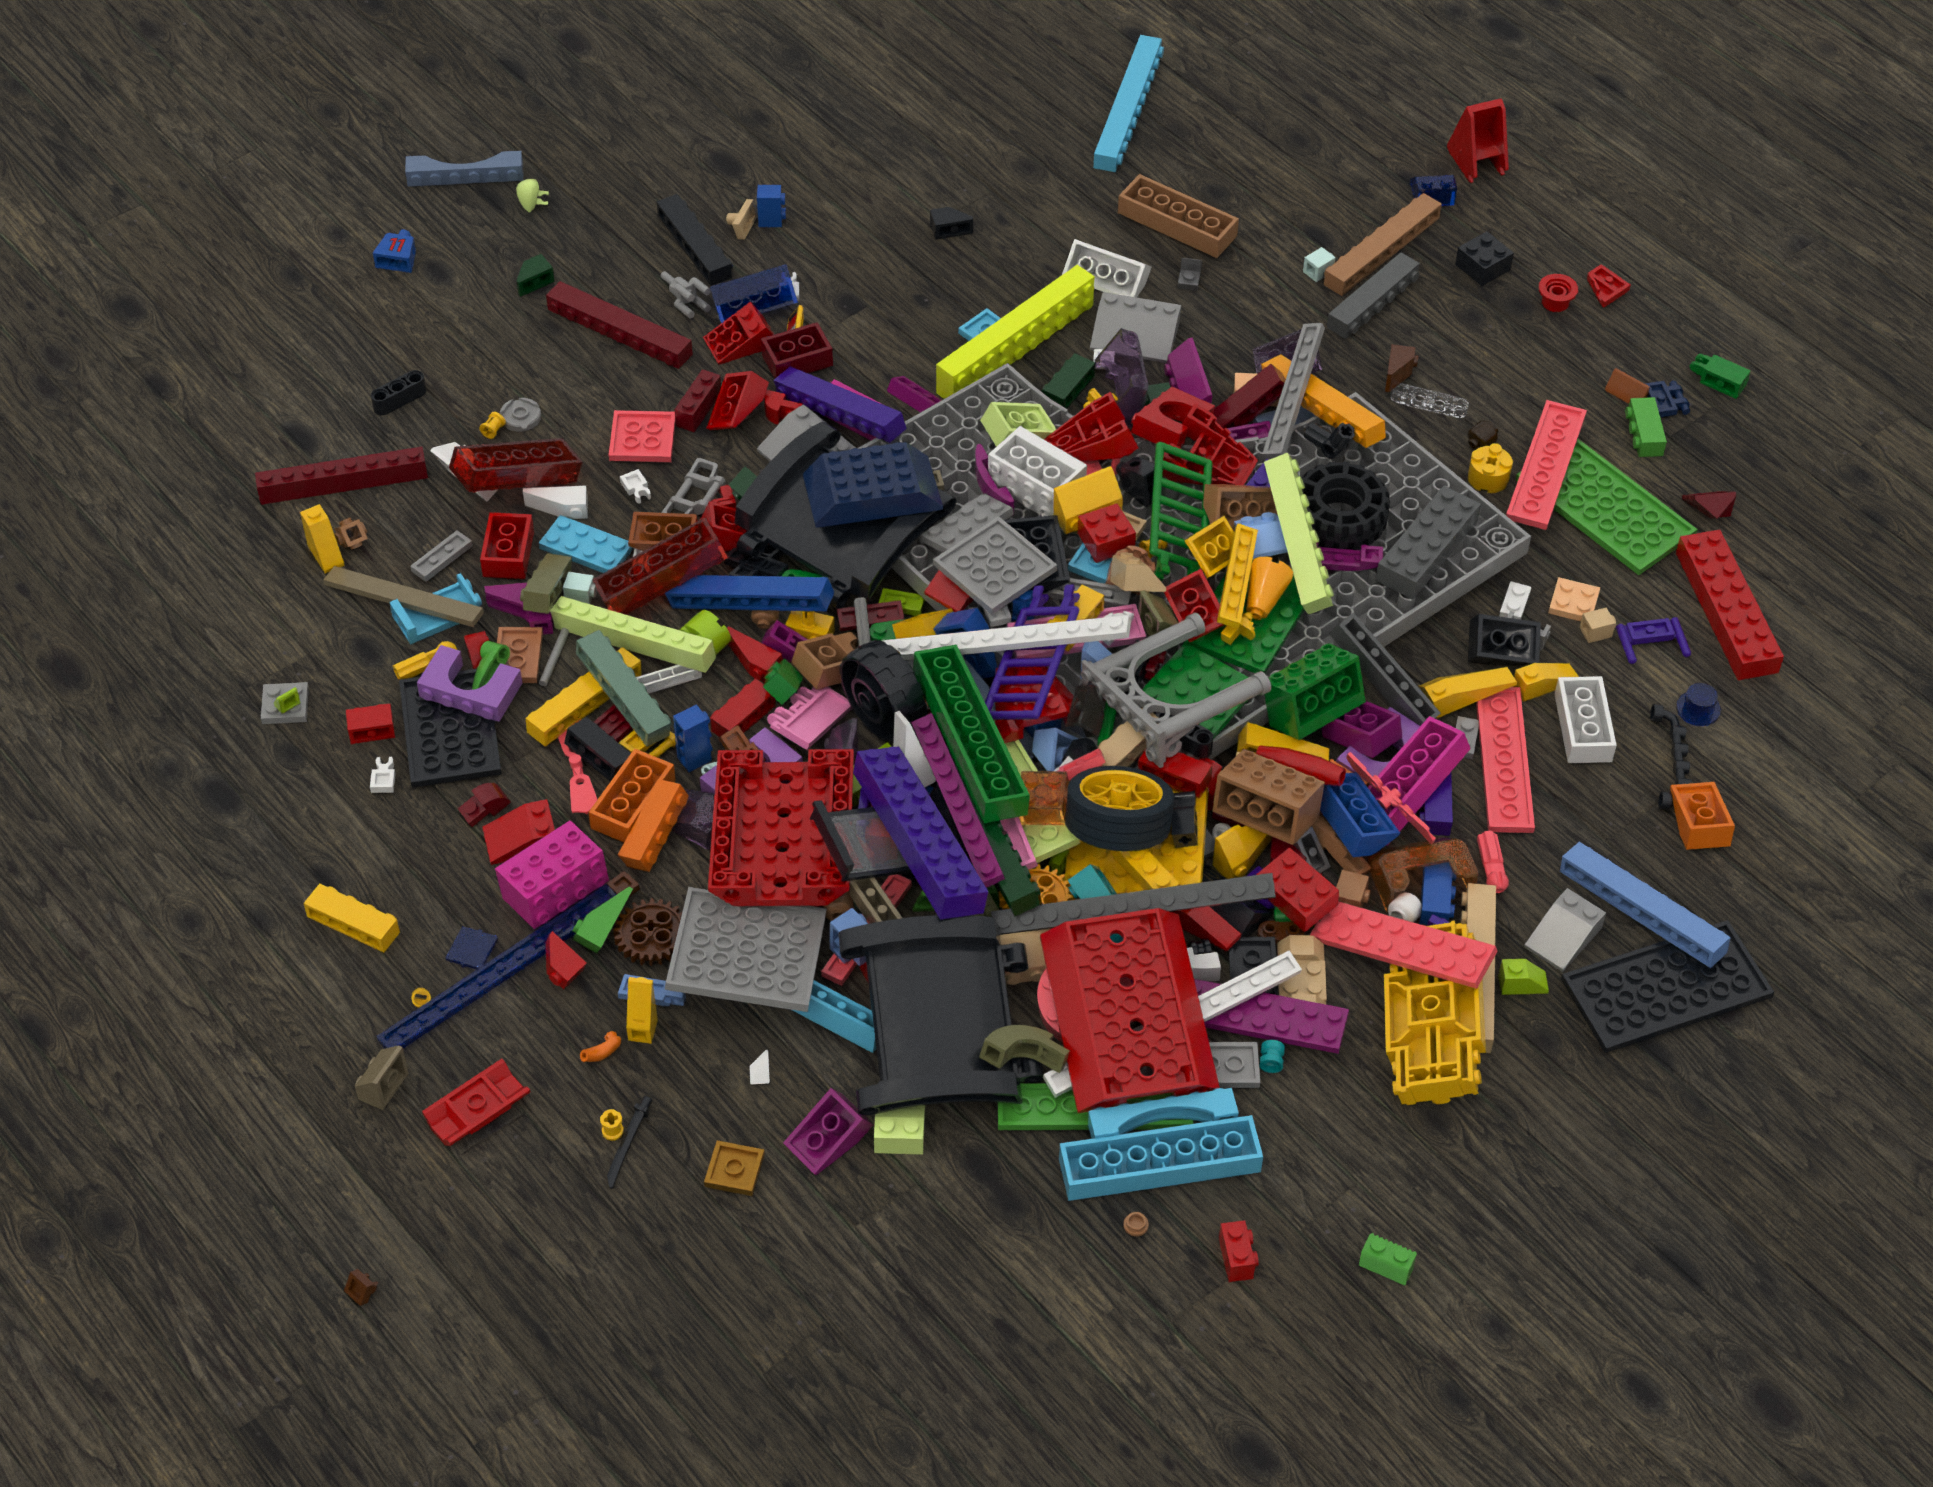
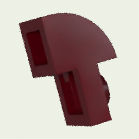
[458,783,511,827]

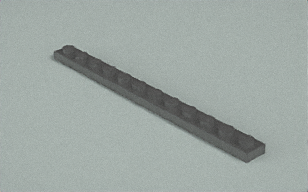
[991,873,1276,935]

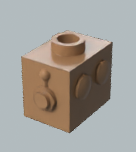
[1336,870,1371,908]

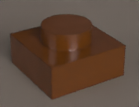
[607,871,640,898]

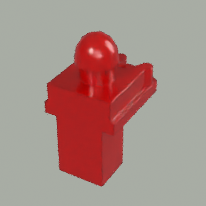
[711,485,736,509]

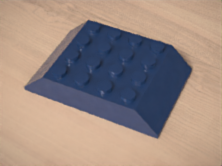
[803,442,943,528]

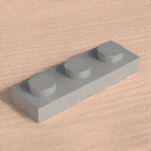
[410,530,473,582]

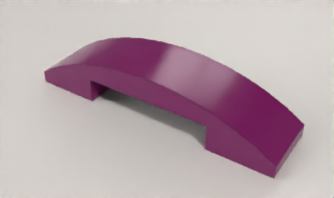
[975,444,1014,516]
[1316,542,1383,571]

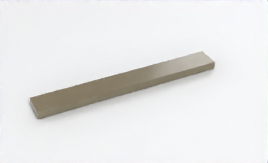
[323,566,484,627]

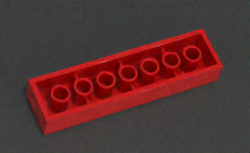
[1676,530,1784,680]

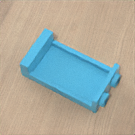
[389,573,482,645]

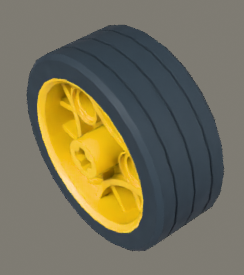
[1065,766,1174,851]

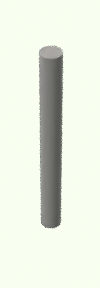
[539,628,569,686]

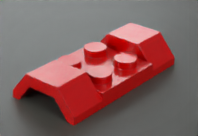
[422,1059,531,1146]

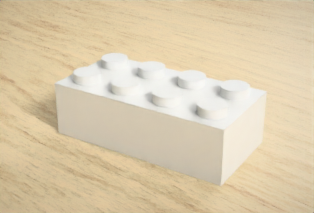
[1554,676,1617,763]

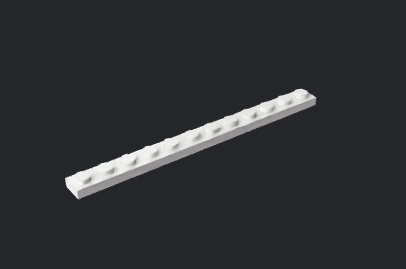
[882,615,1131,660]
[1043,950,1302,1098]

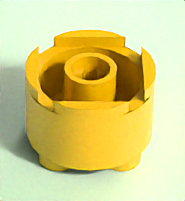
[1468,443,1513,493]

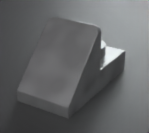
[1178,258,1202,291]

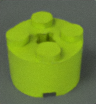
[680,610,731,655]

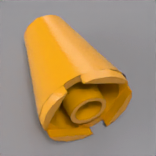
[1246,557,1293,620]

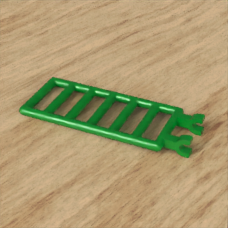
[1149,442,1213,581]

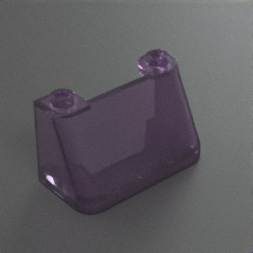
[1095,328,1148,427]

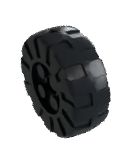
[839,640,928,743]

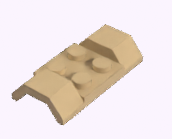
[1277,935,1327,1004]

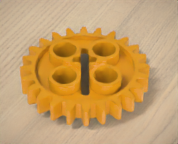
[999,864,1074,910]

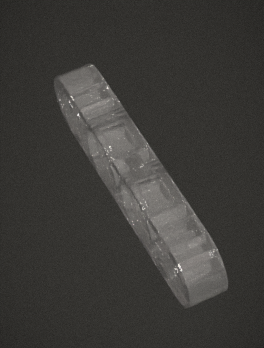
[1390,383,1469,418]

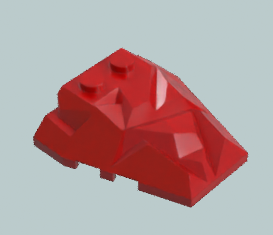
[995,667,1088,743]

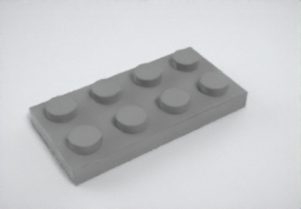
[921,494,1014,553]

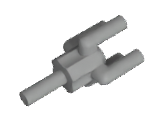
[661,271,711,319]

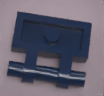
[1645,381,1690,417]

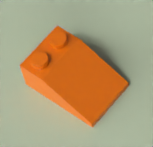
[1670,782,1735,850]

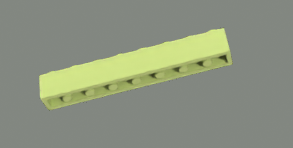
[1264,453,1334,615]
[550,596,716,673]

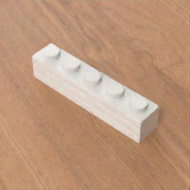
[636,665,702,694]

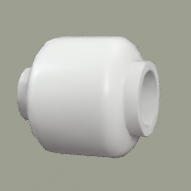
[1388,892,1422,922]

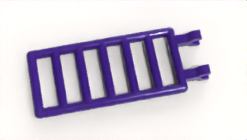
[985,584,1080,720]

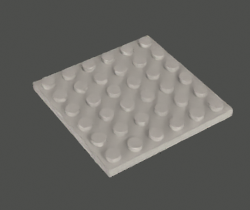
[665,887,827,1012]

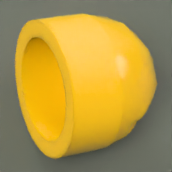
[411,988,431,1008]

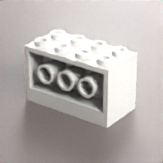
[988,426,1087,516]

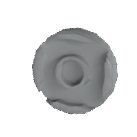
[500,398,541,432]

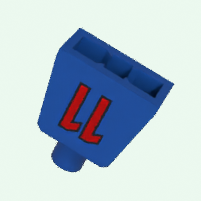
[373,229,416,273]

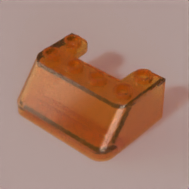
[1368,837,1479,912]

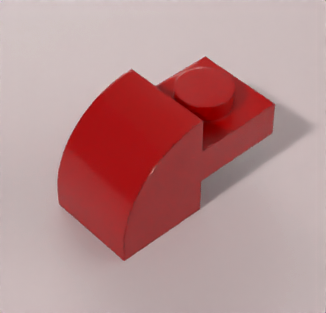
[764,390,803,425]

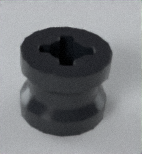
[1188,938,1212,955]

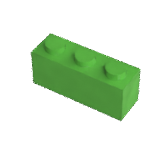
[1625,397,1667,457]

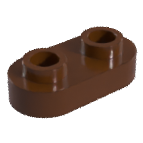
[1257,921,1305,945]

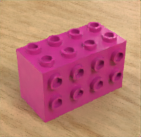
[495,821,609,929]

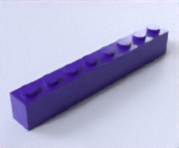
[774,366,907,443]

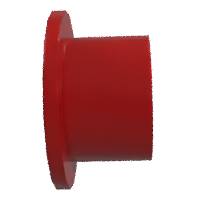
[1539,274,1578,312]

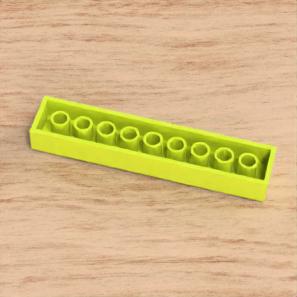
[936,265,1095,399]

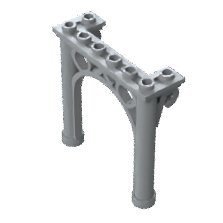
[1081,613,1271,768]

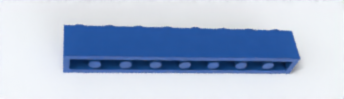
[665,575,835,611]

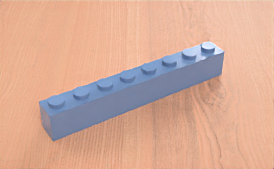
[1560,842,1730,968]

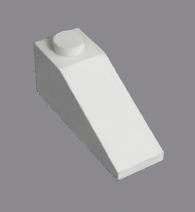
[523,486,588,519]

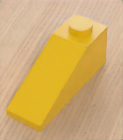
[1513,663,1579,702]

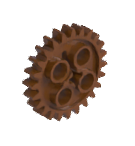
[613,898,682,966]

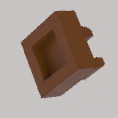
[344,1269,378,1306]

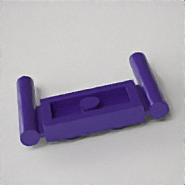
[1616,617,1691,664]

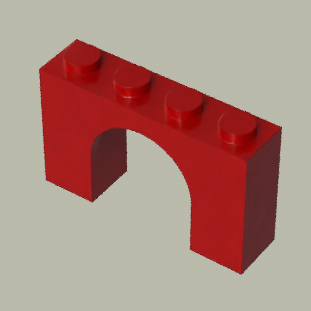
[1131,387,1215,448]

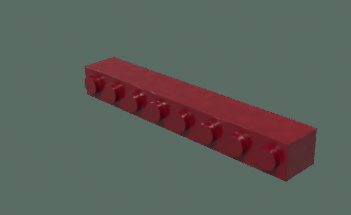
[546,281,693,369]
[255,446,428,505]

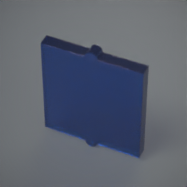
[445,926,498,971]

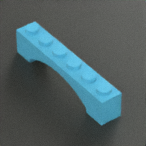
[1088,1088,1239,1139]

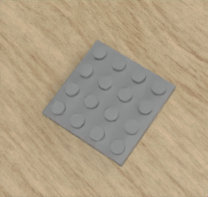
[933,516,1057,615]

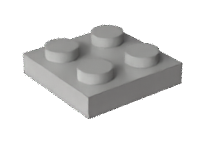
[261,682,309,724]

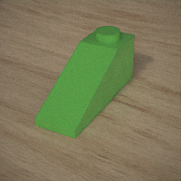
[572,887,633,953]

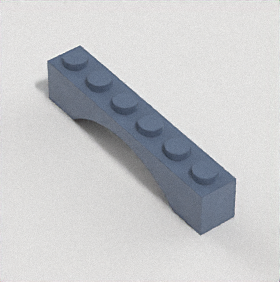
[405,151,523,186]

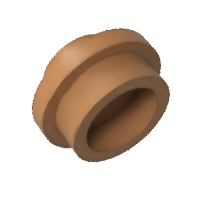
[1124,1212,1149,1236]

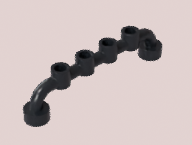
[1650,704,1692,810]

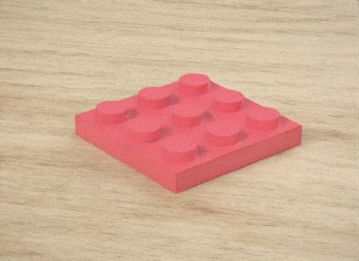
[609,410,676,462]

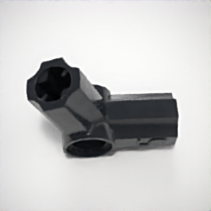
[1304,422,1355,459]

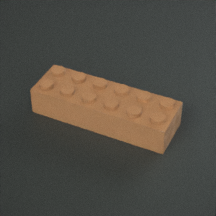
[1118,174,1239,258]

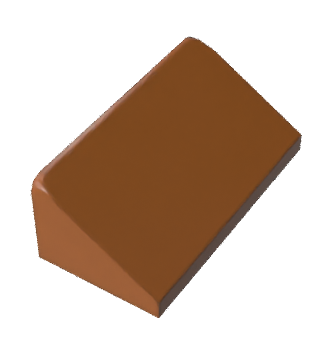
[1605,368,1650,404]

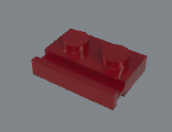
[594,704,634,743]

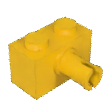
[785,611,835,639]

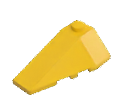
[1418,667,1517,719]
[1212,825,1272,879]

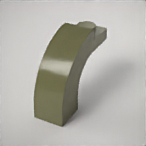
[979,1025,1070,1073]

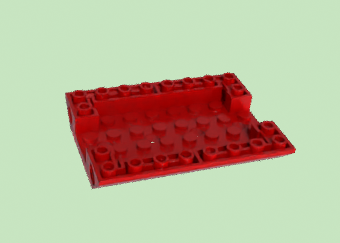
[708,749,854,906]
[1040,908,1220,1113]

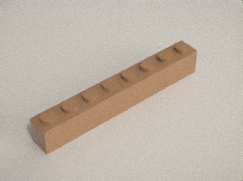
[1324,193,1442,296]

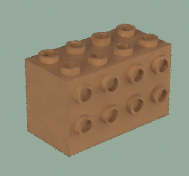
[1213,749,1325,845]

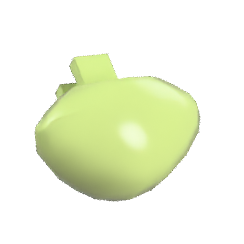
[516,179,549,212]

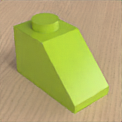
[1498,959,1549,995]

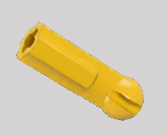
[393,641,457,680]

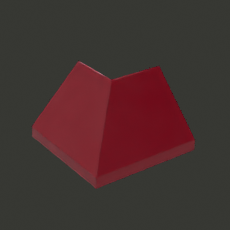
[1682,491,1736,519]

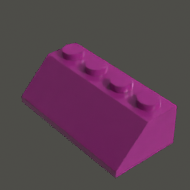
[1164,338,1212,404]

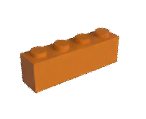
[618,779,689,872]

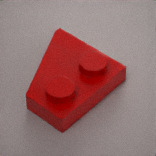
[1587,264,1631,308]

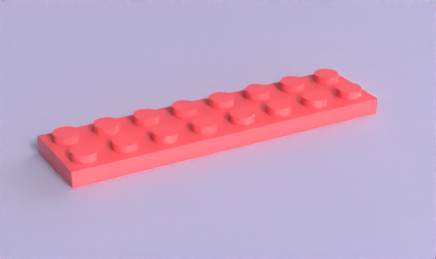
[1506,400,1587,530]
[1476,687,1535,833]
[1310,901,1498,989]

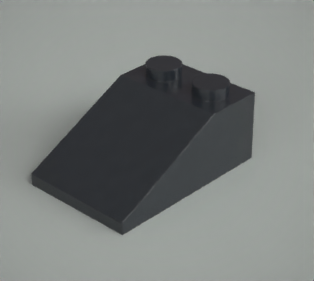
[1468,614,1541,665]

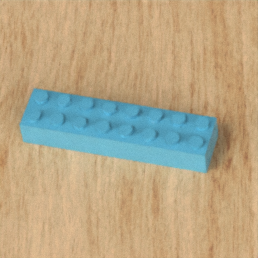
[1059,1115,1263,1201]

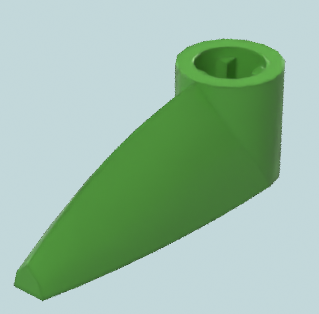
[472,641,510,690]

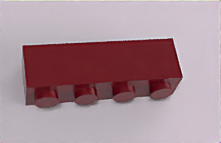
[1213,364,1286,429]

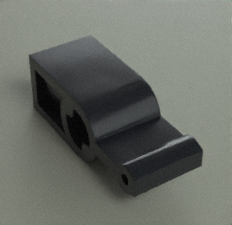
[1172,791,1198,848]

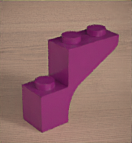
[484,583,553,635]

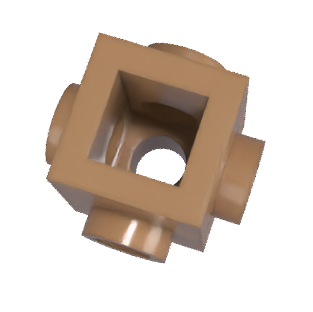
[334,518,368,550]

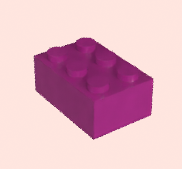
[1322,701,1402,758]

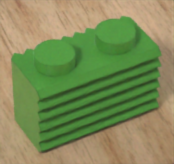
[1359,1233,1417,1285]

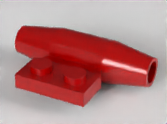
[1256,745,1346,786]

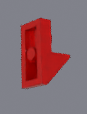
[464,631,489,669]

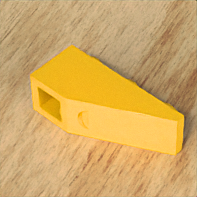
[626,977,658,1044]

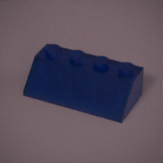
[710,264,798,323]

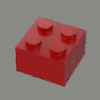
[1077,503,1136,563]

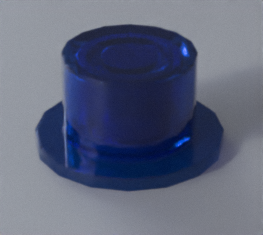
[1676,683,1721,726]

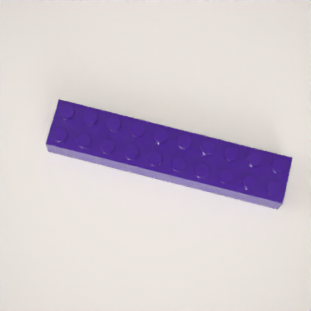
[853,746,989,920]

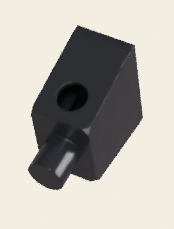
[1116,457,1155,507]

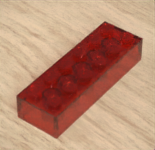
[449,438,583,492]
[592,518,728,615]

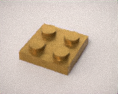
[704,1140,765,1196]

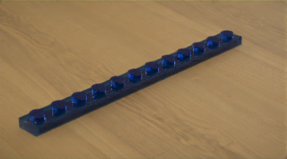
[377,884,617,1049]

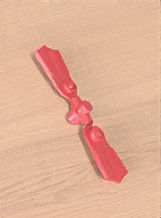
[558,731,598,814]
[1346,752,1436,844]

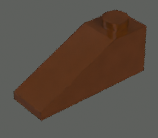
[1385,344,1419,392]

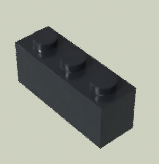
[564,717,631,782]

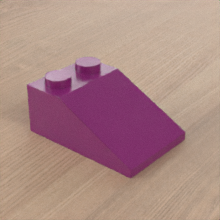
[783,1088,874,1175]

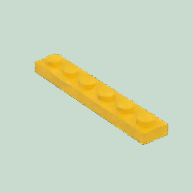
[1217,523,1258,629]

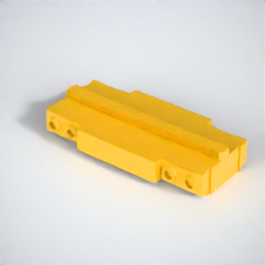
[1384,921,1486,1105]

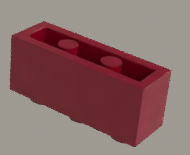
[674,369,721,432]

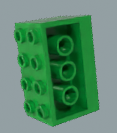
[1264,643,1366,740]

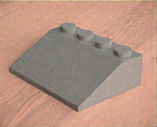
[1090,292,1181,363]
[757,404,856,462]

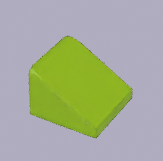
[274,687,300,714]

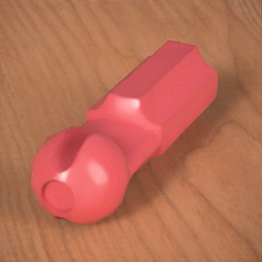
[1477,831,1509,893]

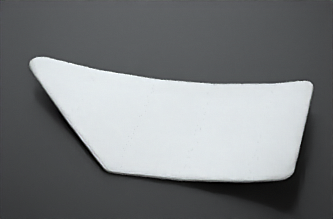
[750,1050,770,1084]

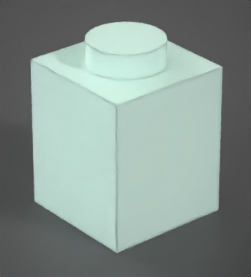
[1303,247,1335,282]
[563,572,597,604]

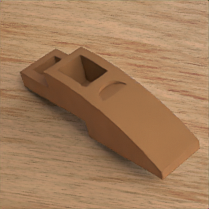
[1312,814,1372,875]

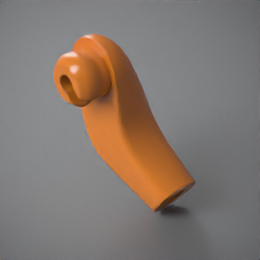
[580,1031,622,1062]

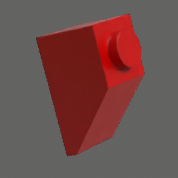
[546,931,587,989]

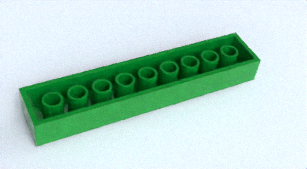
[913,644,1030,823]

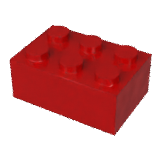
[480,512,534,579]
[1256,847,1339,932]

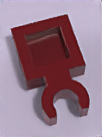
[1144,651,1167,680]

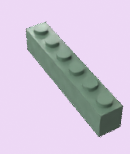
[576,630,671,747]

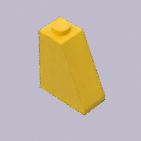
[300,504,345,574]

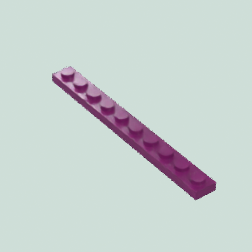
[911,713,1005,888]

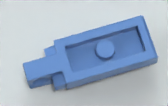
[618,974,686,1006]

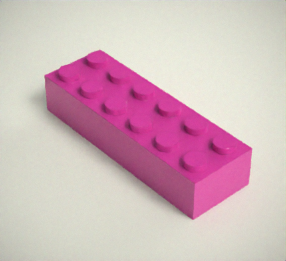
[1368,716,1471,846]

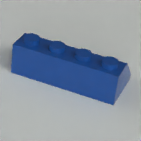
[1320,772,1400,857]

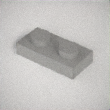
[1456,716,1479,759]

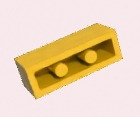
[1047,585,1104,652]

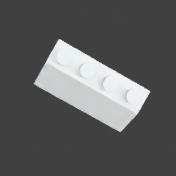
[1062,239,1152,298]

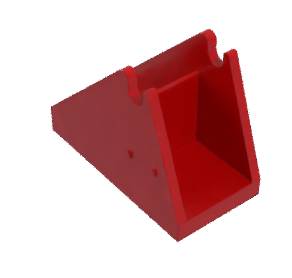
[1447,98,1509,183]

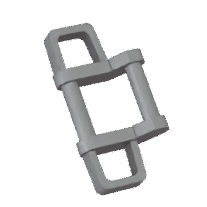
[662,458,726,515]

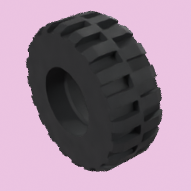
[1302,461,1390,550]

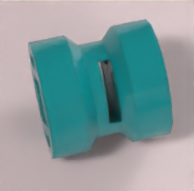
[1259,1040,1285,1073]

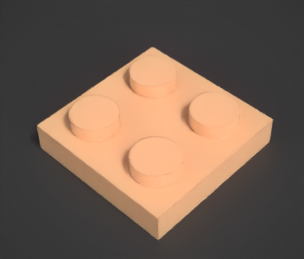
[1548,577,1600,621]

